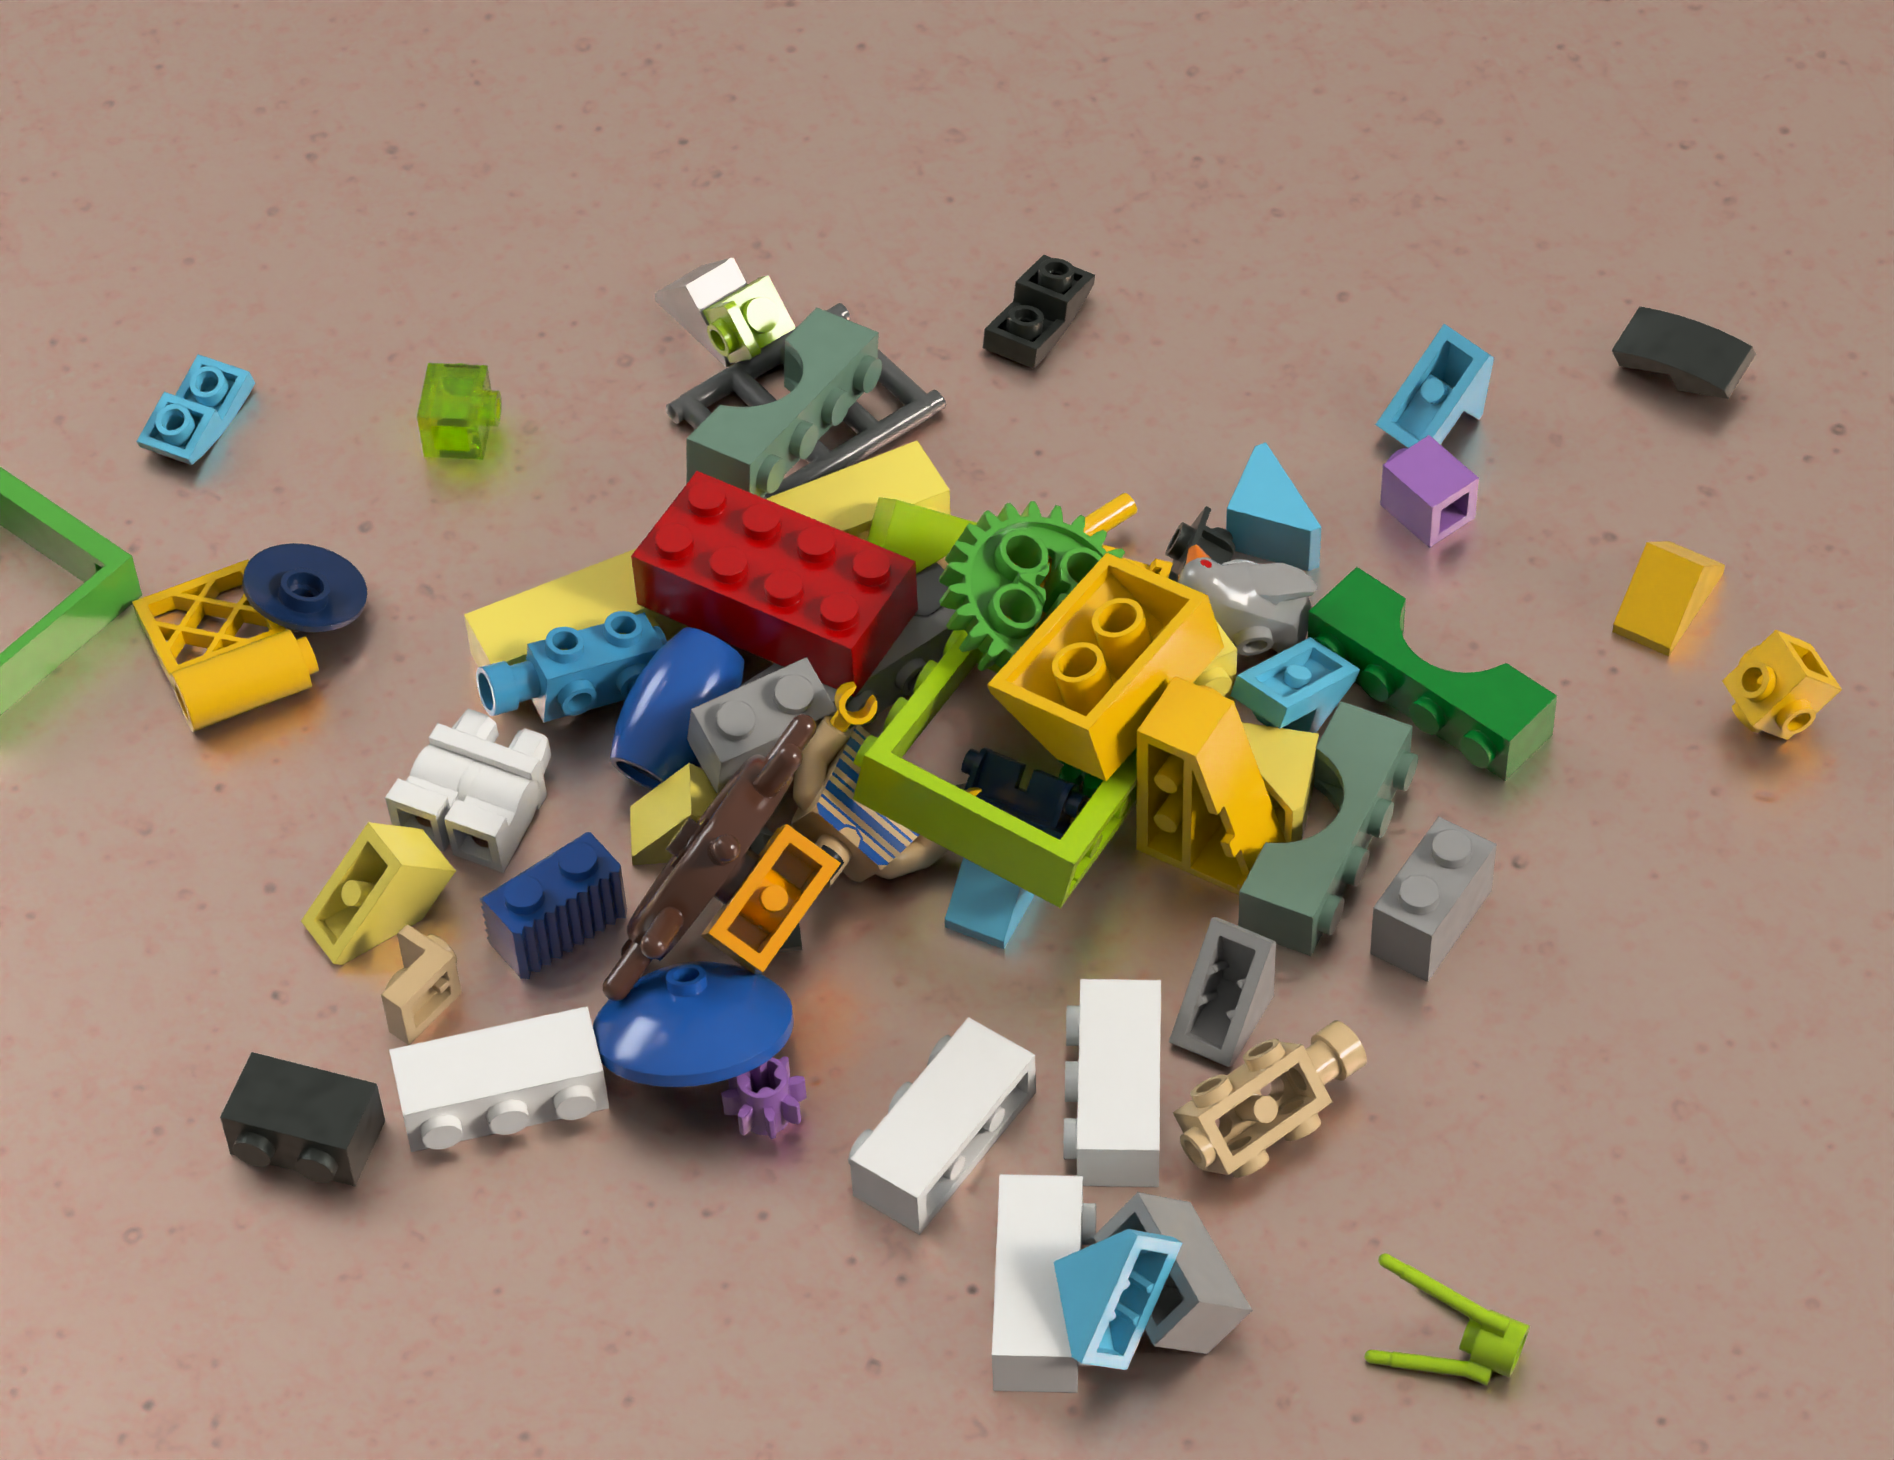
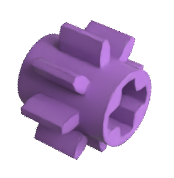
[721,1056,807,1139]

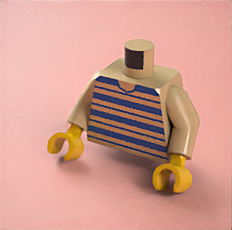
[792,682,996,889]

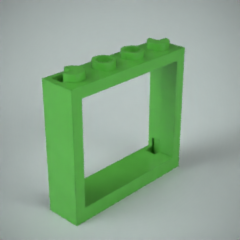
[0,467,142,716]

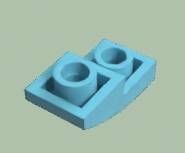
[137,354,255,465]

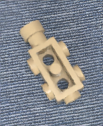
[1173,1020,1367,1178]

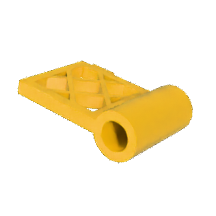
[132,559,319,732]

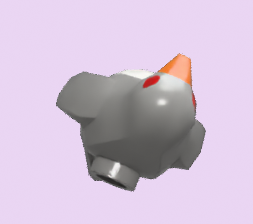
[1178,544,1317,656]

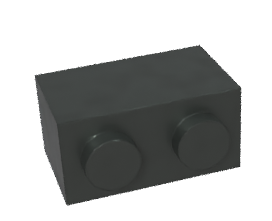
[220,1052,385,1186]

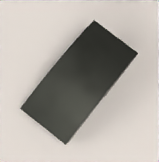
[982,255,1095,369]
[1612,306,1756,399]

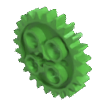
[939,501,1125,671]

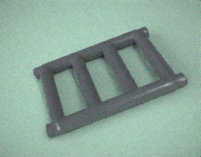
[666,303,946,499]

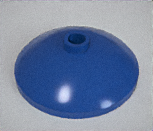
[593,961,794,1087]

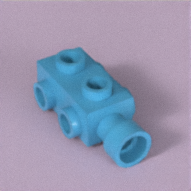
[476,611,667,722]

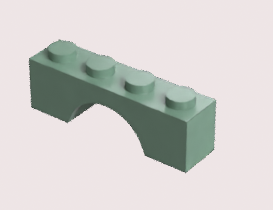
[686,308,882,498]
[1238,701,1418,956]

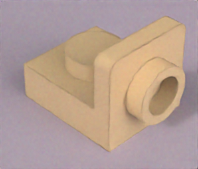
[381,925,462,1045]

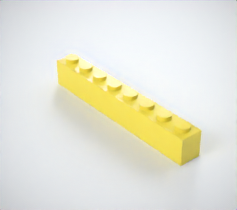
[464,440,951,667]

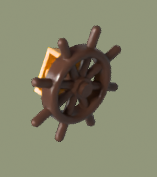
[603,714,841,1001]

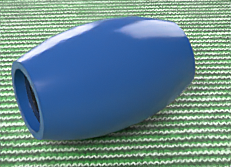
[610,627,745,790]

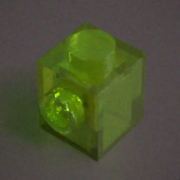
[417,363,502,460]

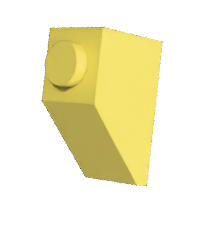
[301,822,456,965]

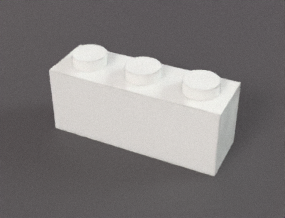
[1063,979,1161,1187]
[389,1006,609,1152]
[848,1017,1036,1235]
[992,1174,1096,1393]

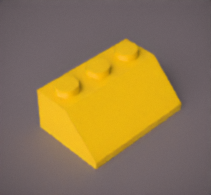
[987,552,1224,781]

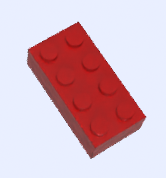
[631,471,918,697]

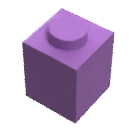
[1380,435,1479,548]

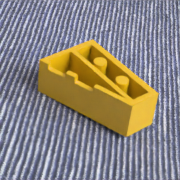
[1136,676,1286,895]

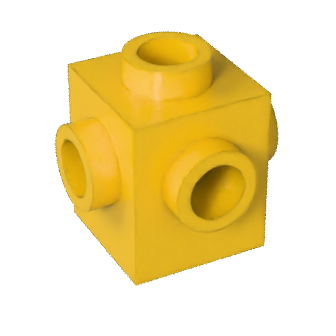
[1722,630,1842,740]

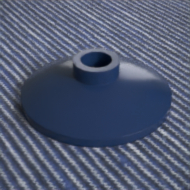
[242,543,367,632]

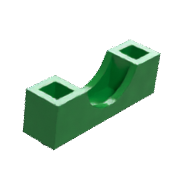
[1307,567,1557,781]

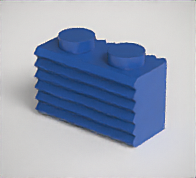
[480,832,627,979]

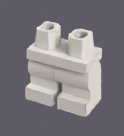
[385,708,551,873]

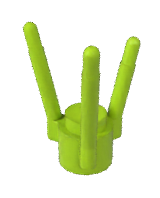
[1364,1253,1530,1386]

